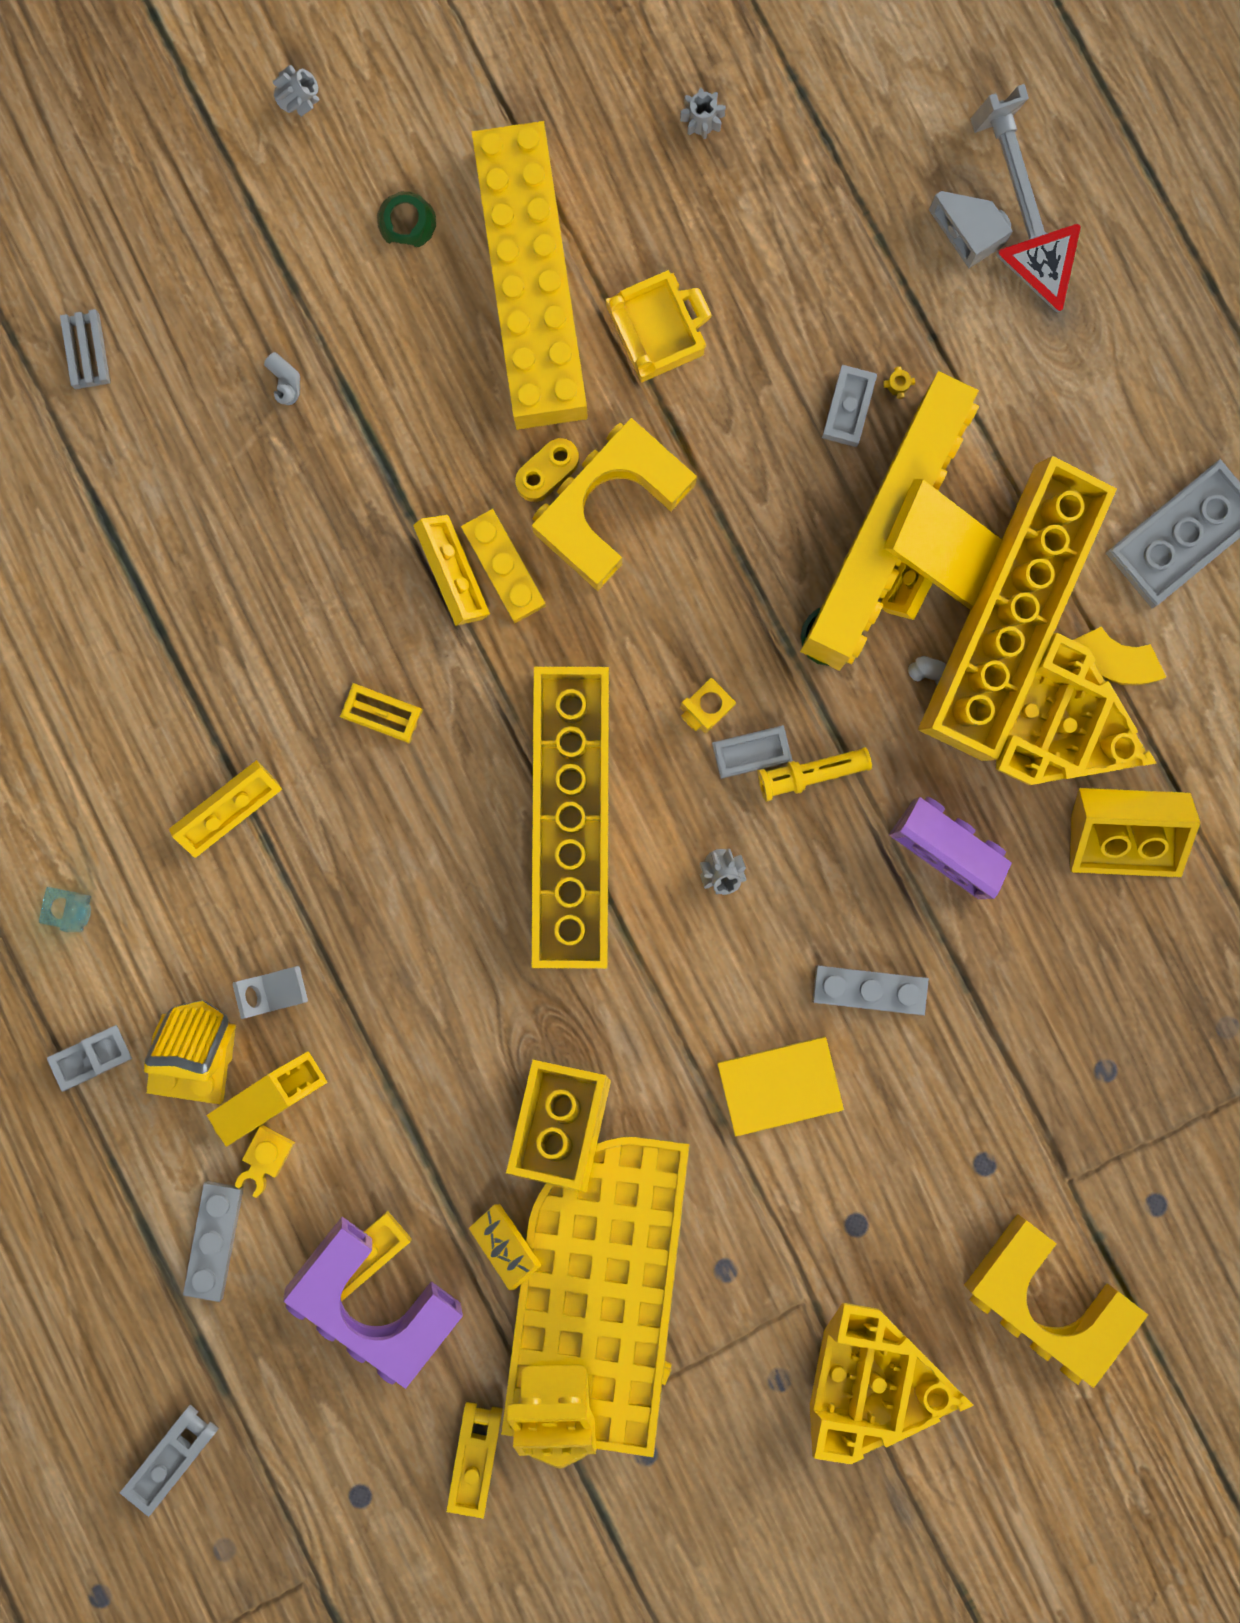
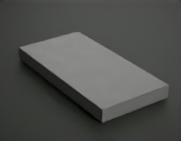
[1106,459,1240,609]

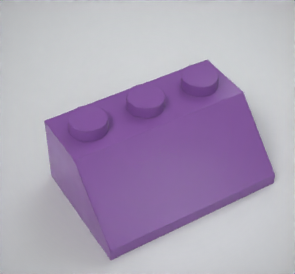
[889,797,1012,899]

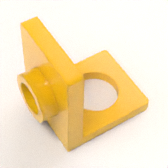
[680,678,736,734]

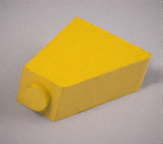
[206,1051,328,1147]

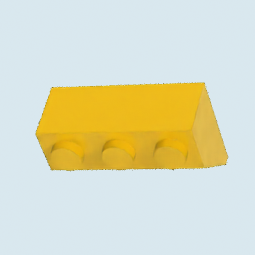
[1070,788,1201,877]

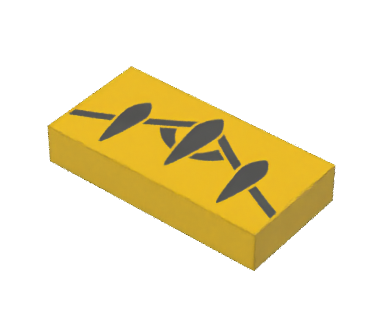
[468,1204,542,1290]

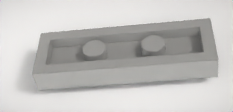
[812,965,929,1015]
[183,1181,244,1302]

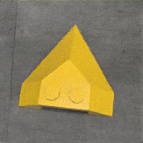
[996,633,1156,785]
[810,1303,974,1464]

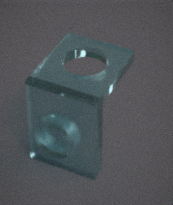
[39,887,91,932]

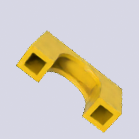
[532,418,697,591]
[964,1214,1148,1388]

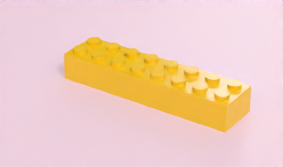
[471,121,588,430]
[800,371,979,671]
[918,456,1117,761]
[531,667,609,969]

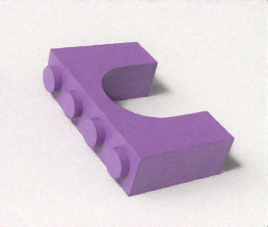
[283,1217,463,1389]

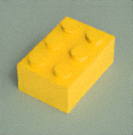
[506,1059,611,1192]

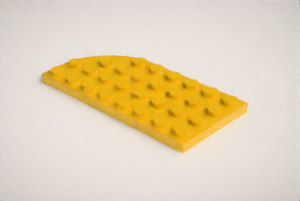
[501,1137,690,1457]

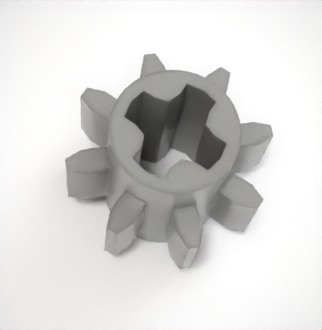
[273,65,319,116]
[680,88,726,139]
[700,849,746,895]

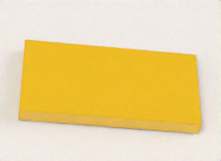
[884,479,1002,610]

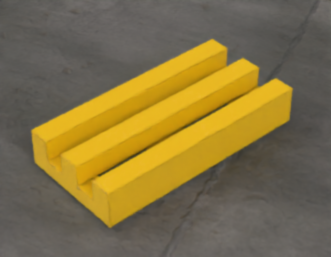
[340,683,423,744]

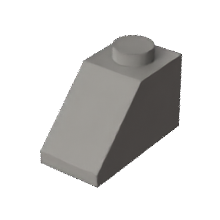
[929,191,1013,268]

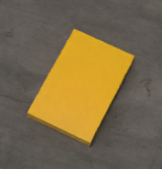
[717,1036,844,1137]

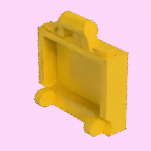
[606,270,712,383]

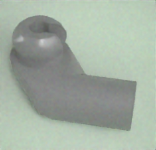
[264,352,300,405]
[908,656,946,685]

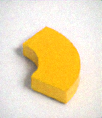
[1073,626,1166,686]

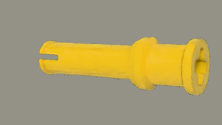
[757,747,872,802]

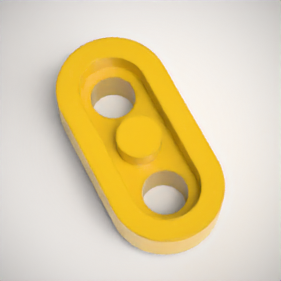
[515,438,579,502]

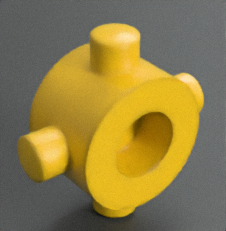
[883,367,915,399]

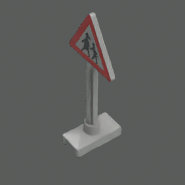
[970,84,1081,312]

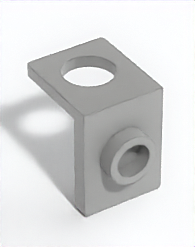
[233,966,308,1019]

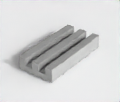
[60,309,110,389]

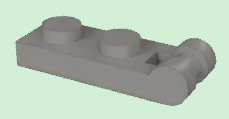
[120,1405,219,1517]

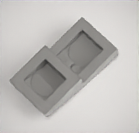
[47,1025,132,1092]

